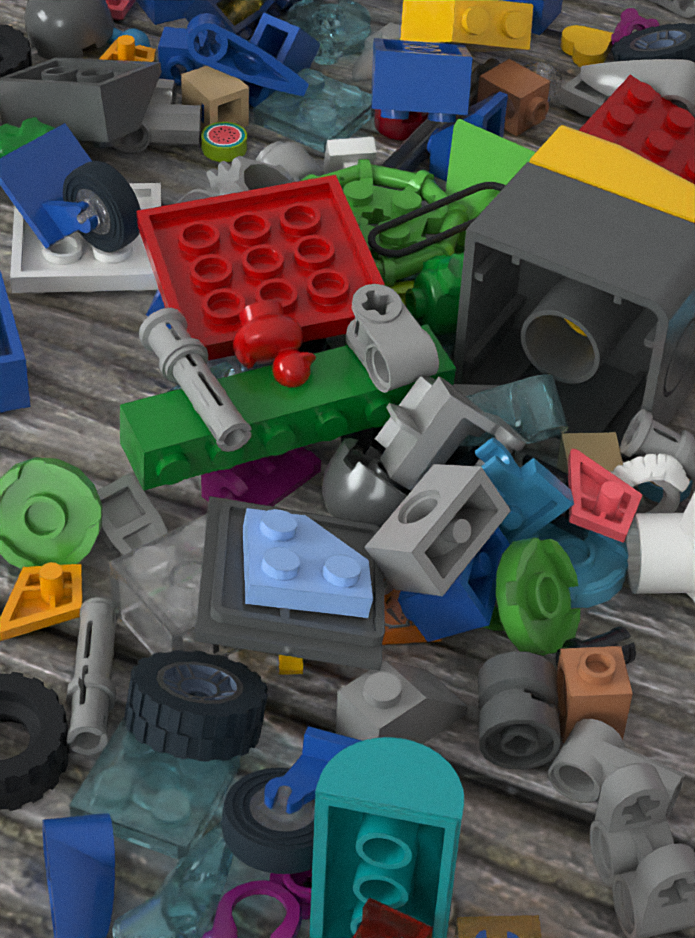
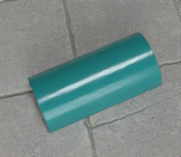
[309,737,464,938]

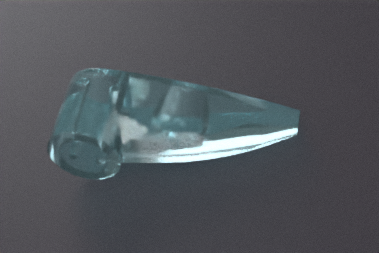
[459,374,569,446]
[112,821,234,938]

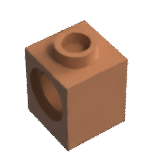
[477,59,550,136]
[557,646,633,743]

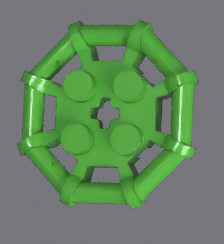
[300,159,469,287]

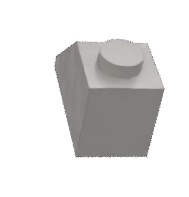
[336,660,468,744]

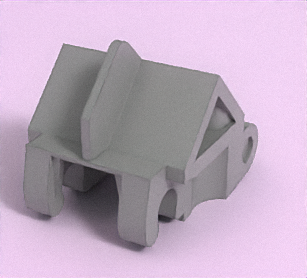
[375,376,527,491]

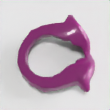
[198,880,302,938]

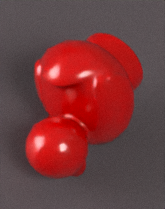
[233,300,316,387]

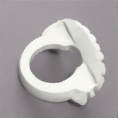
[610,453,690,513]

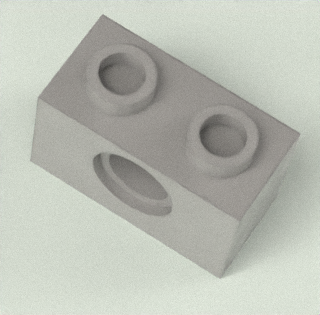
[364,464,511,596]

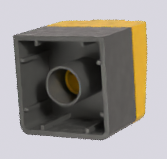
[453,125,695,463]

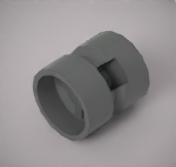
[478,651,561,770]

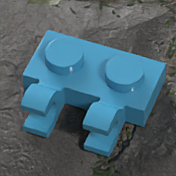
[475,437,574,544]

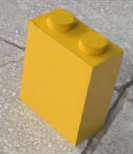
[400,0,533,52]

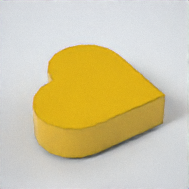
[560,25,613,67]

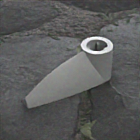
[580,59,695,117]

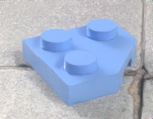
[243,508,373,618]

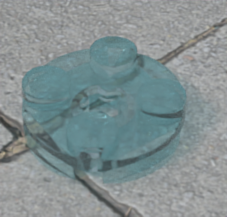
[287,0,371,65]

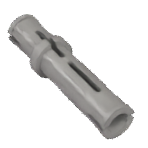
[66,597,118,755]

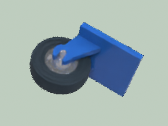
[0,123,141,252]
[222,726,362,874]

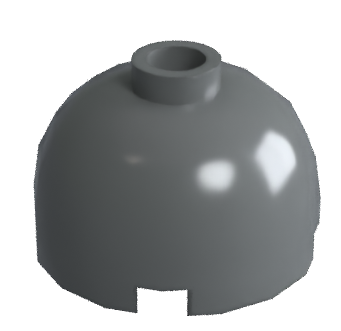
[24,0,114,60]
[322,438,411,528]

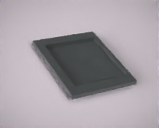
[194,496,385,671]

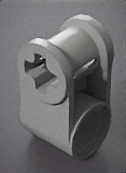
[346,284,439,393]

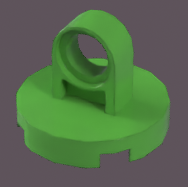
[0,457,103,569]
[483,537,580,656]

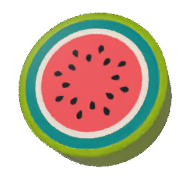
[201,122,247,162]

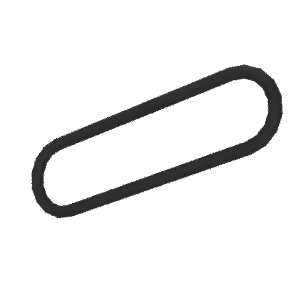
[368,182,506,258]

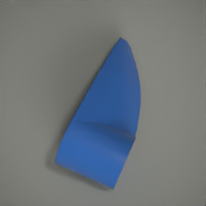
[186,13,309,96]
[42,813,115,938]

